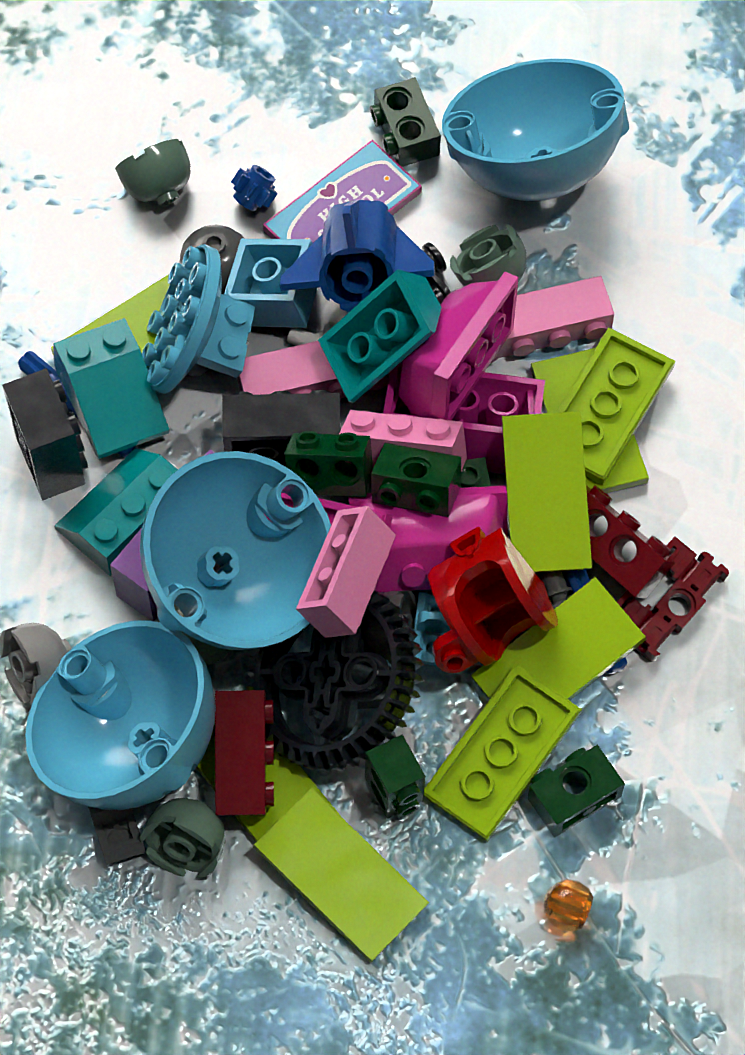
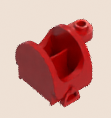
[428,527,558,673]

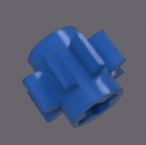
[231,164,278,211]

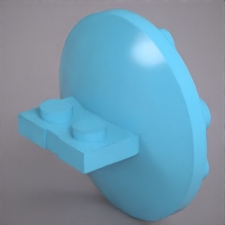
[142,244,255,394]

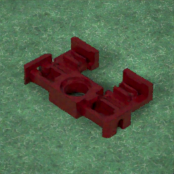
[617,536,729,661]

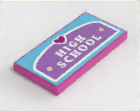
[263,140,422,243]

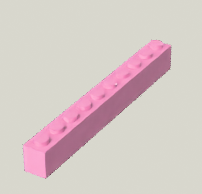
[237,276,614,399]

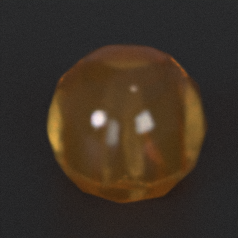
[543,879,594,932]

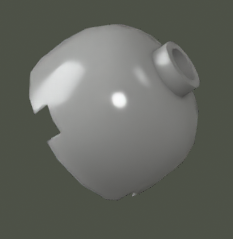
[0,622,71,705]

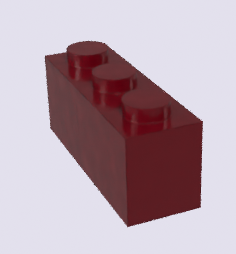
[215,690,274,816]

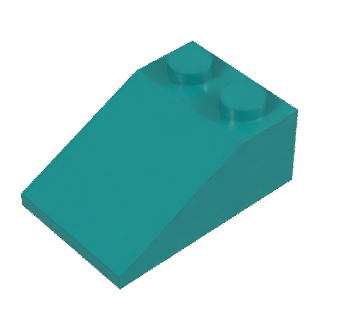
[53,318,170,459]

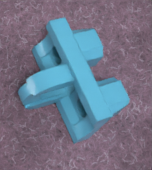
[414,592,451,667]

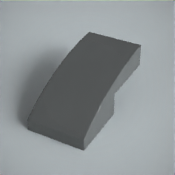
[88,806,145,865]

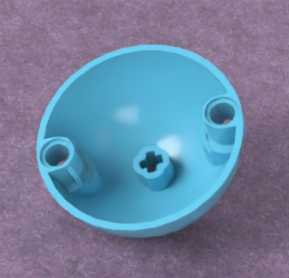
[442,58,629,201]
[140,451,331,650]
[25,620,216,810]

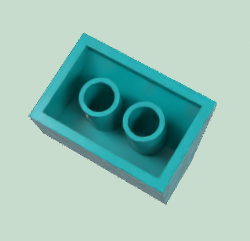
[318,269,442,403]
[54,448,178,577]

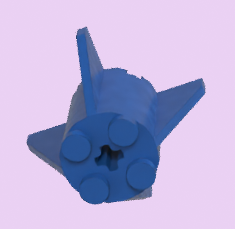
[280,200,435,312]

